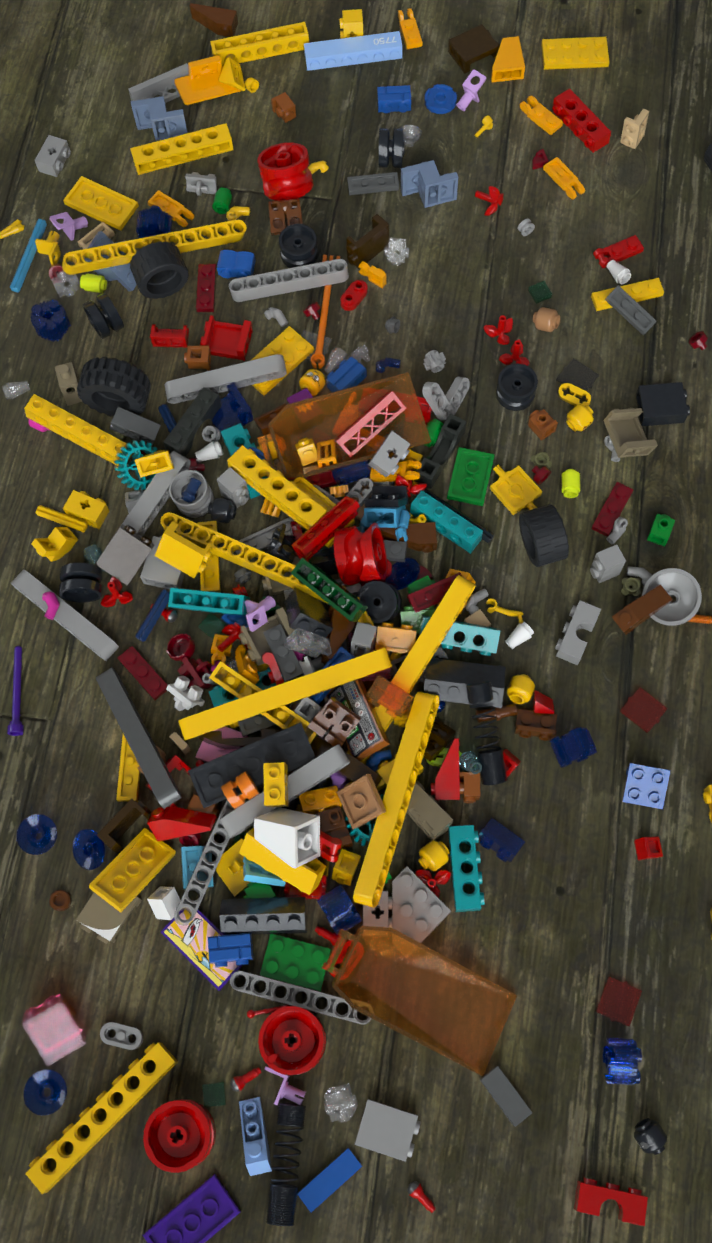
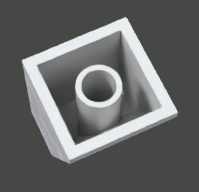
[254,808,320,868]

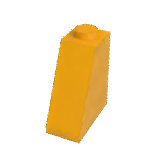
[491,36,525,83]

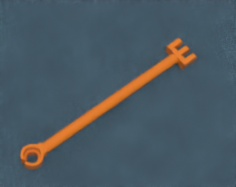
[311,255,341,369]

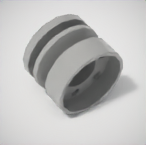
[169,470,214,518]

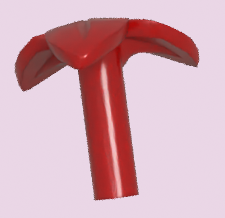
[475,186,504,216]
[484,315,513,345]
[499,339,530,366]
[395,470,427,497]
[100,576,133,607]
[217,622,248,652]
[415,869,451,898]

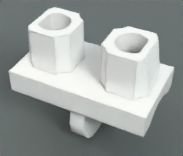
[166,676,205,711]

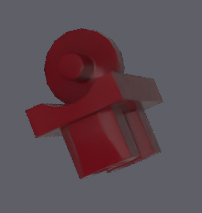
[177,657,212,689]

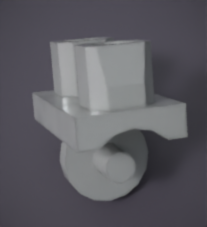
[185,172,217,196]

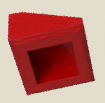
[533,690,554,714]
[503,749,521,777]
[634,836,663,860]

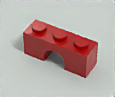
[574,1178,648,1226]

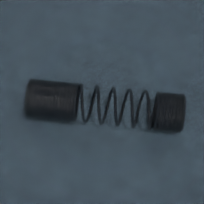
[466,681,508,785]
[266,1103,306,1226]

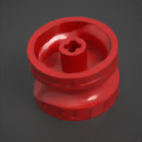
[257,143,313,201]
[334,523,387,586]
[258,1006,326,1075]
[143,1099,216,1173]

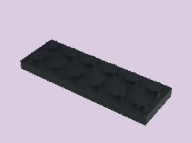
[188,722,316,808]

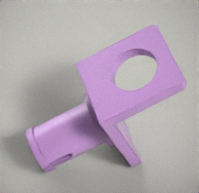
[456,70,486,111]
[50,212,88,241]
[245,596,276,632]
[264,1066,306,1105]

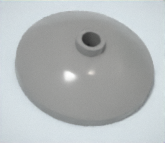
[642,568,702,626]

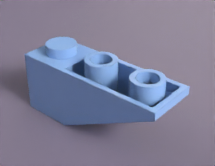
[239,1097,272,1176]

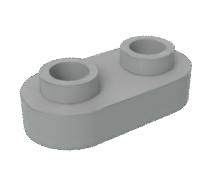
[100,1022,143,1050]

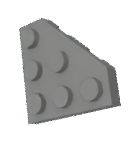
[392,867,452,957]

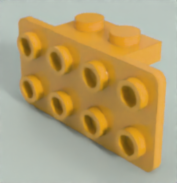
[174,55,241,105]

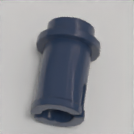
[181,478,201,503]

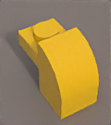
[31,527,79,562]

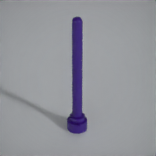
[7,646,24,736]

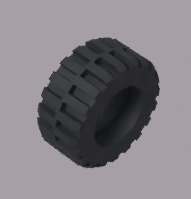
[77,357,151,416]

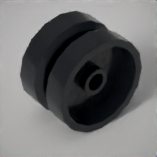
[379,128,405,168]
[279,224,318,268]
[82,293,124,339]
[496,363,538,411]
[59,563,102,603]
[356,581,402,623]

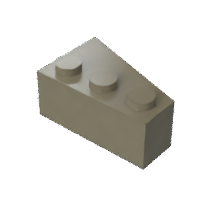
[406,781,453,841]

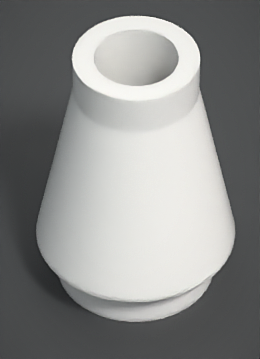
[607,260,631,285]
[195,441,224,463]
[505,622,534,649]

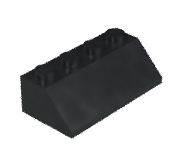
[423,658,506,708]
[219,897,307,935]

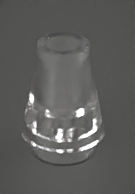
[324,347,347,374]
[2,380,30,400]

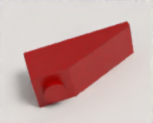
[431,738,460,800]
[147,806,217,842]

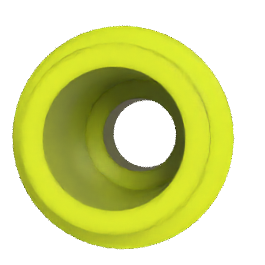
[80,273,107,293]
[561,469,580,498]

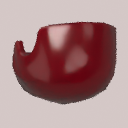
[166,633,195,662]

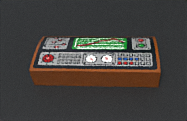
[327,678,390,761]

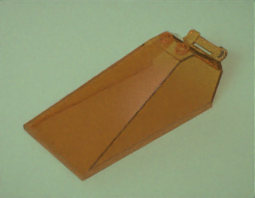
[257,372,431,478]
[322,926,517,1076]

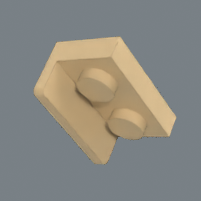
[621,109,649,149]

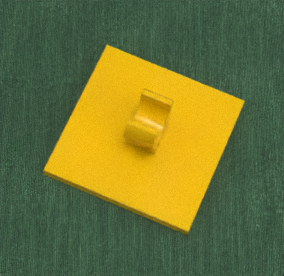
[216,838,250,897]

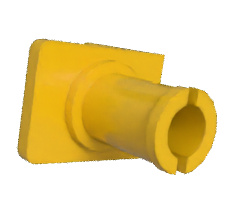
[35,231,61,265]

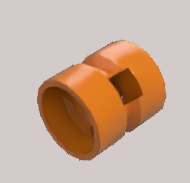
[221,771,260,809]

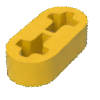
[558,383,591,406]

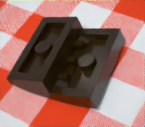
[399,718,456,762]

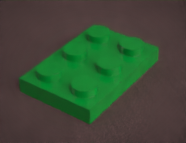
[447,447,495,506]
[260,934,331,992]

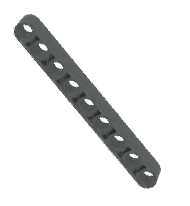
[95,667,182,809]

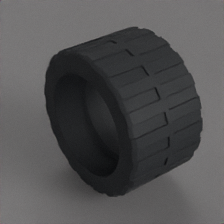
[130,242,189,299]
[519,504,569,567]

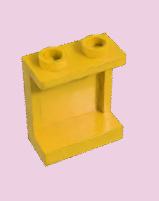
[155,521,212,578]

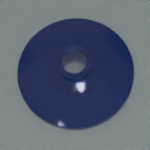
[385,558,420,590]
[16,814,57,855]
[73,829,105,870]
[23,1069,67,1116]

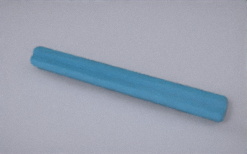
[10,219,47,293]

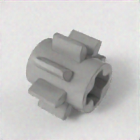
[423,350,446,373]

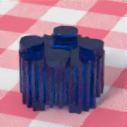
[136,205,172,239]
[30,299,71,342]
[550,727,597,768]
[317,885,363,935]
[602,1038,642,1085]

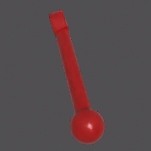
[247,1005,290,1018]

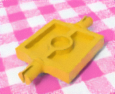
[490,465,543,515]

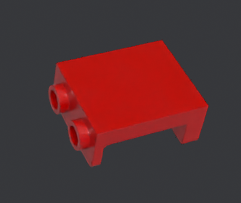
[200,315,253,361]

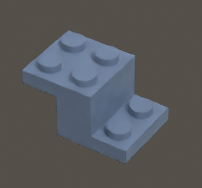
[131,96,188,141]
[401,160,458,208]
[84,231,137,292]

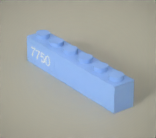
[304,31,402,71]

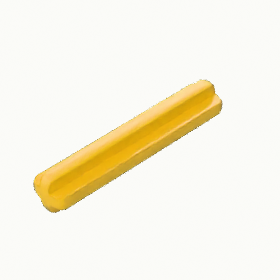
[36,505,88,532]

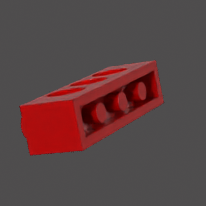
[552,89,611,153]

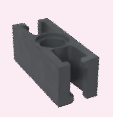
[109,407,161,445]
[480,1066,532,1127]

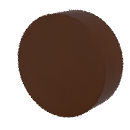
[49,890,71,911]

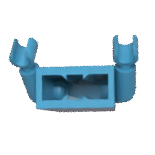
[357,505,410,542]

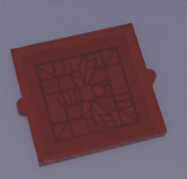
[620,687,667,733]
[596,977,642,1027]

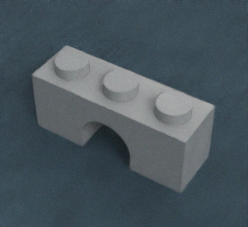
[555,600,601,665]

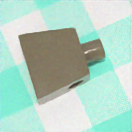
[55,362,82,406]

